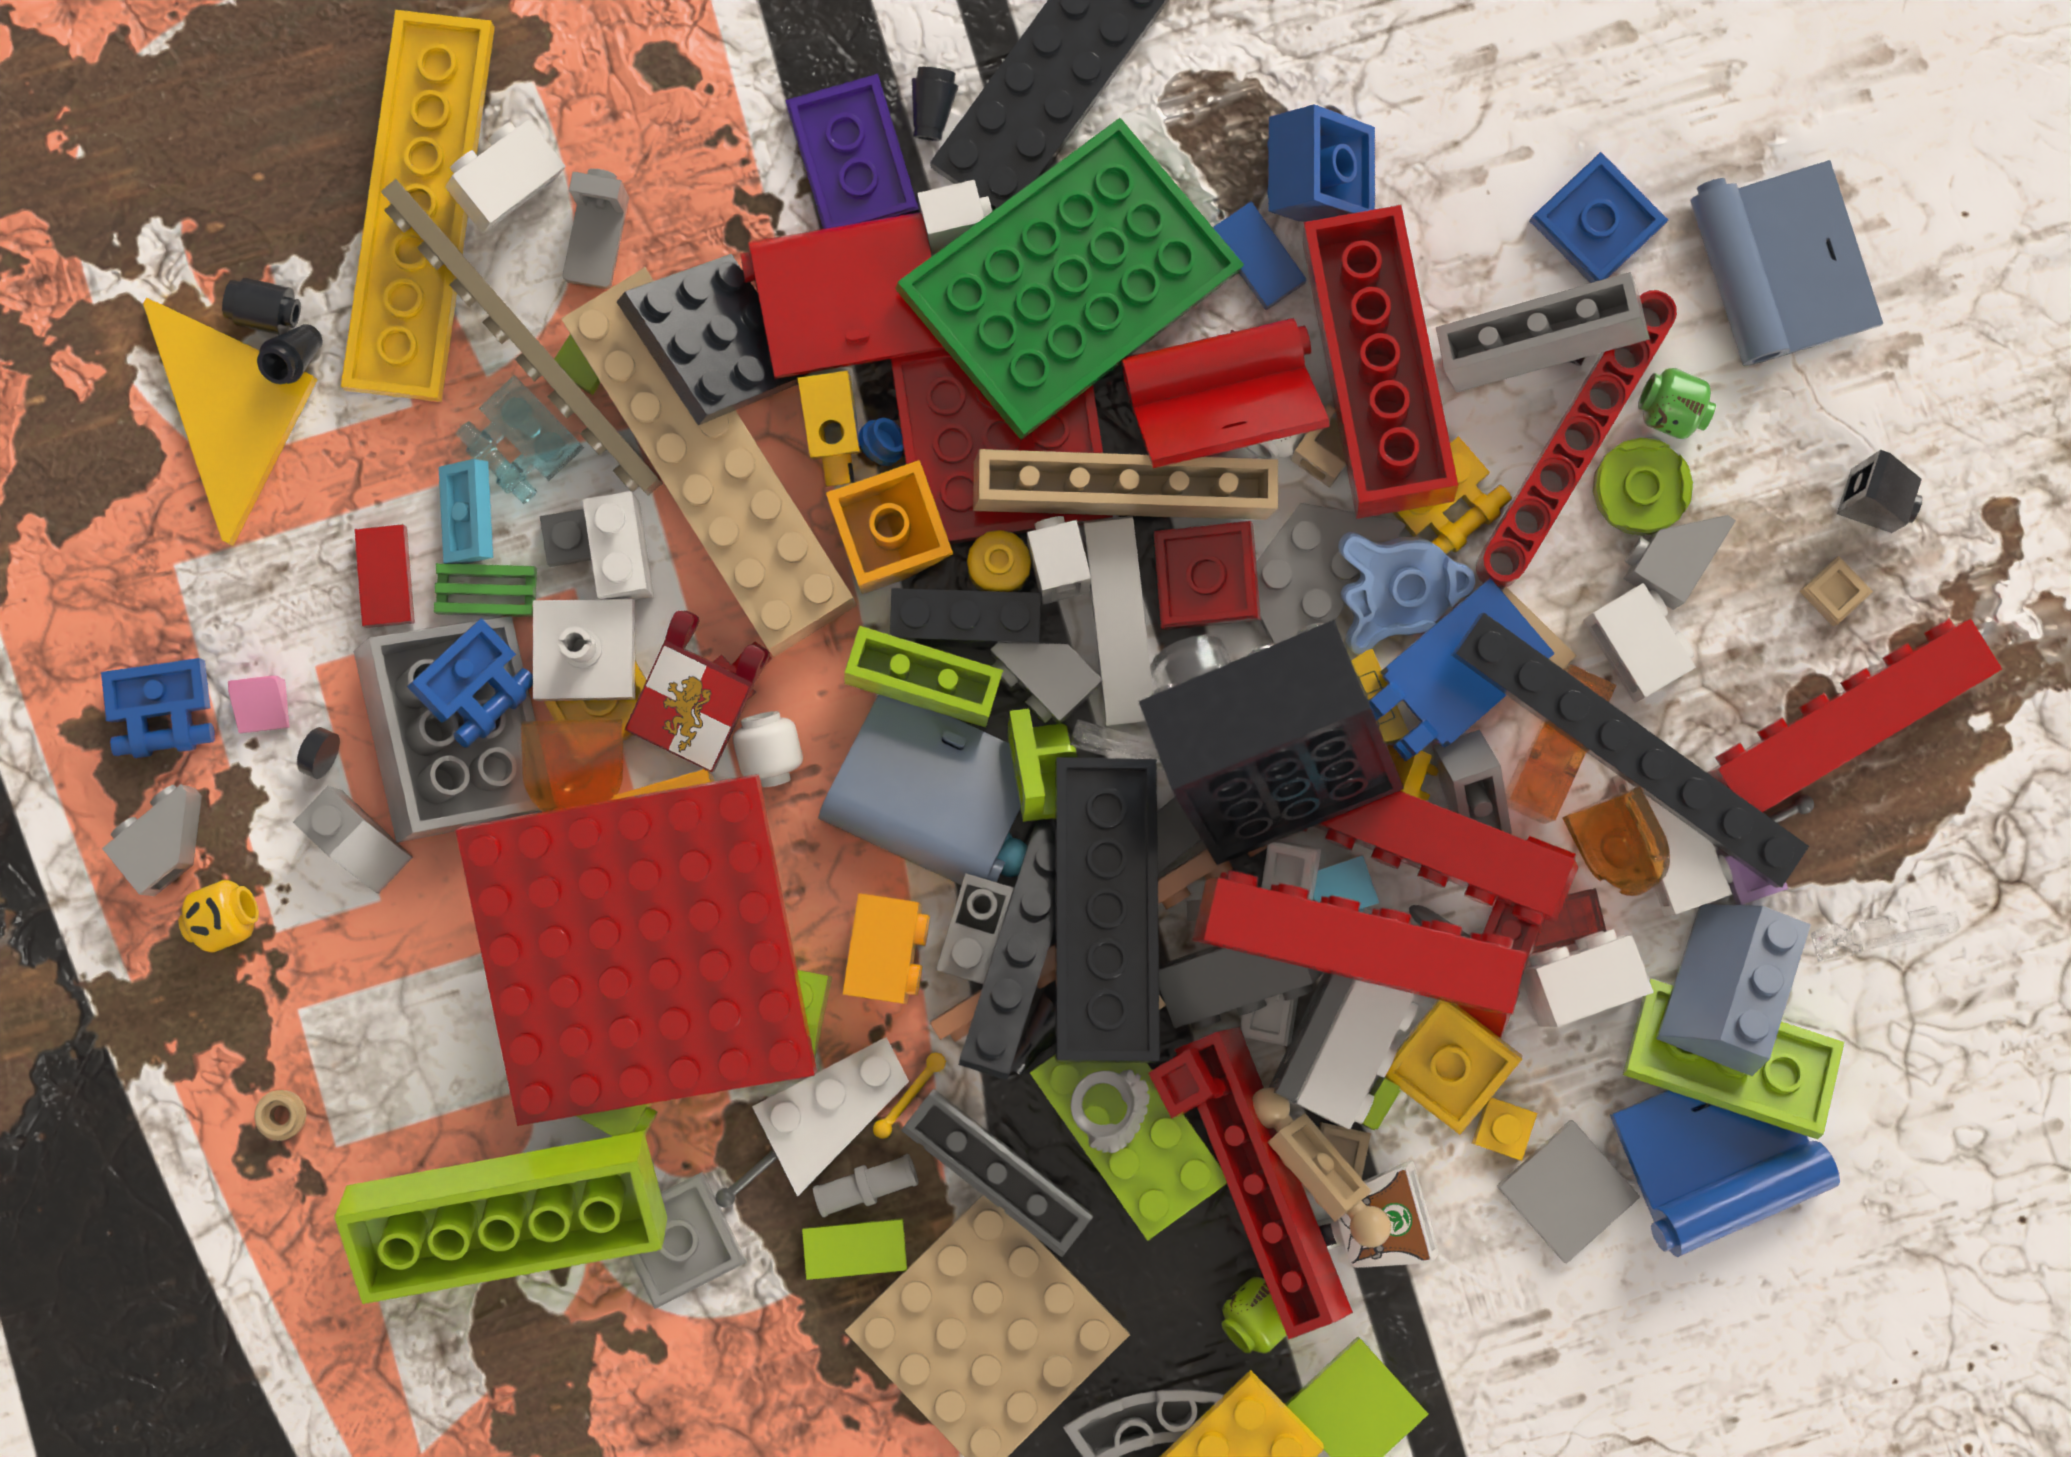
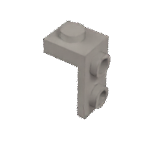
[562,169,629,289]

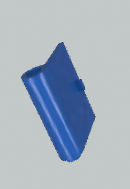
[1610,1090,1840,1257]

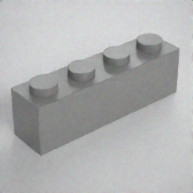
[1435,272,1650,392]

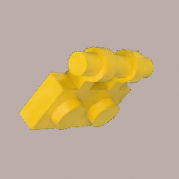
[1393,436,1512,555]

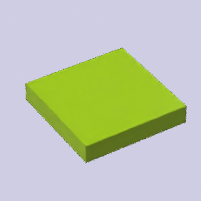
[1285,1336,1429,1457]

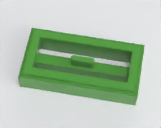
[434,563,537,617]

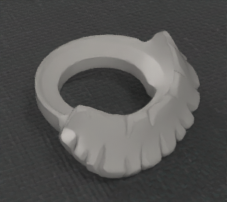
[1071,1069,1150,1153]

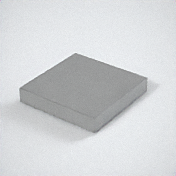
[1497,1120,1641,1264]
[629,1172,747,1309]

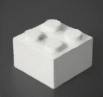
[1522,929,1654,1027]

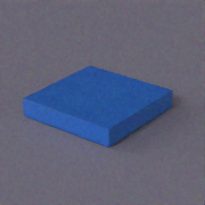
[1529,152,1668,283]

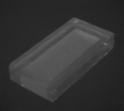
[1071,719,1164,772]

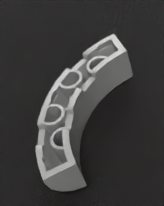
[1063,1390,1330,1457]

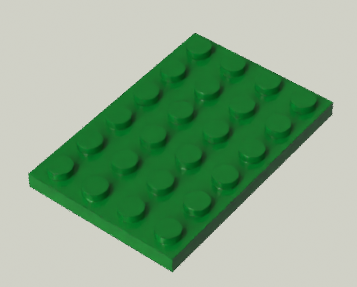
[895,118,1244,440]

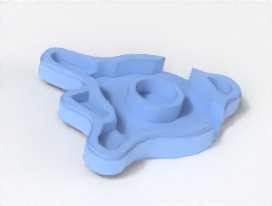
[1338,532,1475,654]

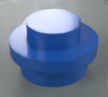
[859,418,904,466]

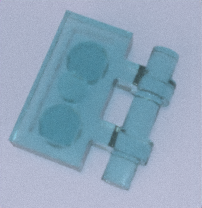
[456,375,584,504]

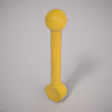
[873,1052,946,1139]

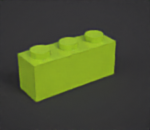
[844,626,1003,727]

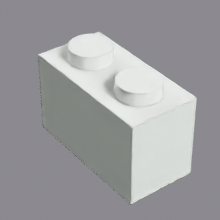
[445,119,566,234]
[582,491,654,600]
[1027,516,1091,605]
[1583,583,1696,703]

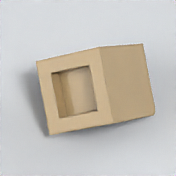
[1291,404,1346,488]

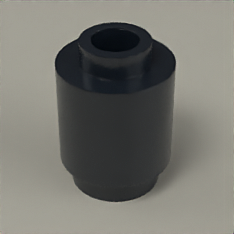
[222,278,301,335]

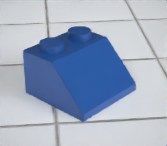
[1267,104,1375,222]

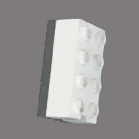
[1269,908,1418,1130]

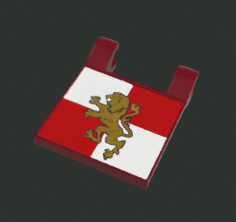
[624,610,770,773]

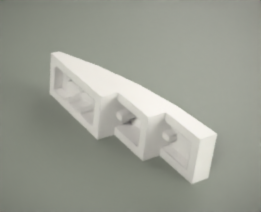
[1083,516,1153,726]

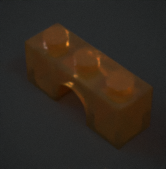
[1505,664,1617,824]

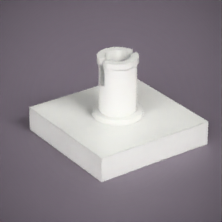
[533,599,635,701]

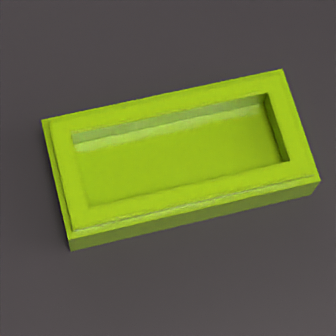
[802,1219,908,1280]

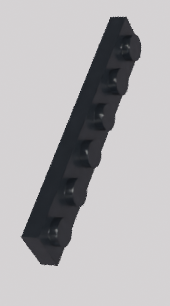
[958,818,1055,1080]

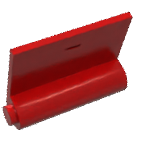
[740,212,945,379]
[1121,318,1330,468]

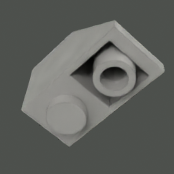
[991,643,1103,725]
[102,784,202,897]
[936,873,1014,985]

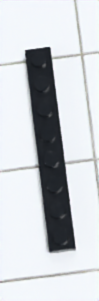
[1451,613,1809,888]

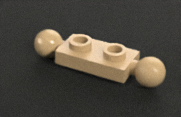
[1253,1087,1391,1248]

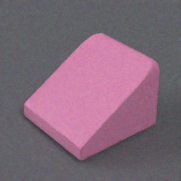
[228,676,290,734]

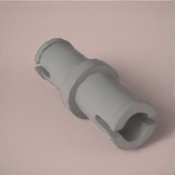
[813,1154,918,1217]

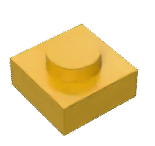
[1471,1097,1538,1161]

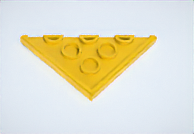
[143,297,318,546]

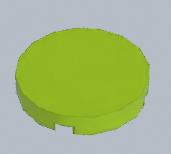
[1593,437,1693,536]

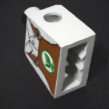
[1317,1160,1439,1268]

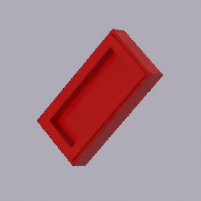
[354,524,415,628]

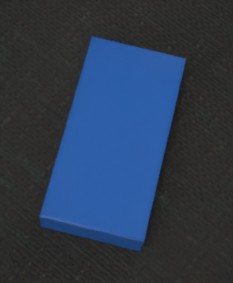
[1213,201,1307,310]

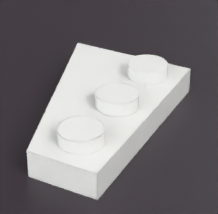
[752,1037,909,1197]

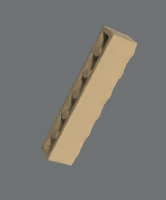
[973,449,1278,520]

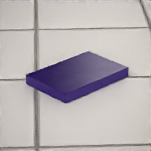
[785,74,919,229]

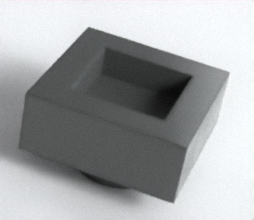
[540,509,592,567]

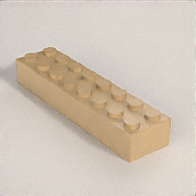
[561,267,857,657]

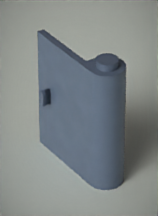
[1690,160,1884,366]
[818,694,1021,886]

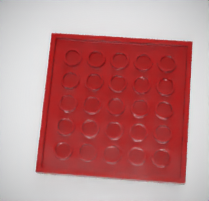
[455,774,817,1126]

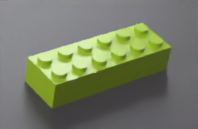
[334,1131,668,1304]

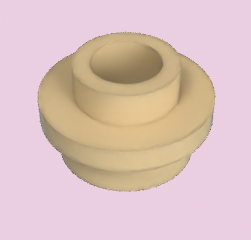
[254,1090,306,1141]

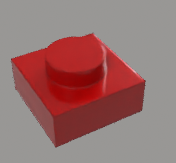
[1148,1047,1220,1118]

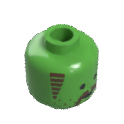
[1638,368,1716,439]

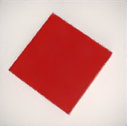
[1154,521,1261,630]

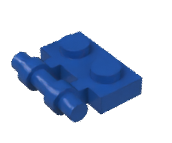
[407,618,533,748]
[101,658,215,758]

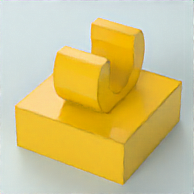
[1387,744,1438,801]

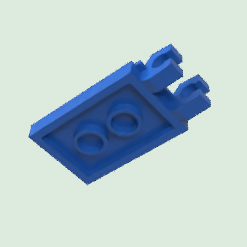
[1368,578,1555,762]

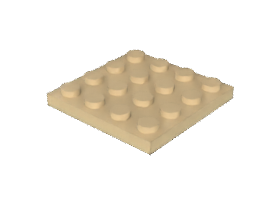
[845,1195,1130,1457]

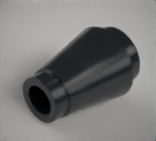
[911,66,959,141]
[257,324,323,384]

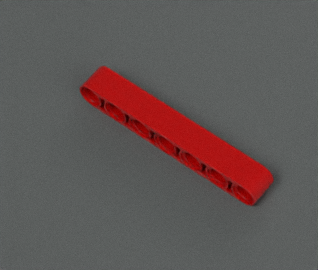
[1476,290,1677,589]

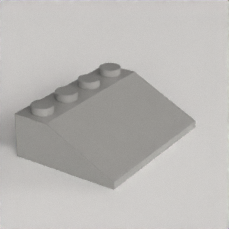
[353,616,555,843]

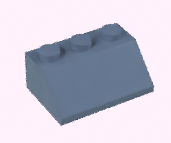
[1656,904,1811,1076]

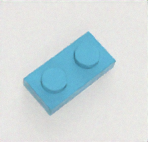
[438,459,493,564]

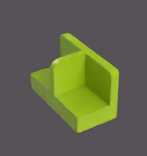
[1008,709,1077,822]

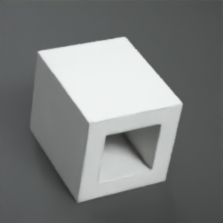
[917,180,992,256]

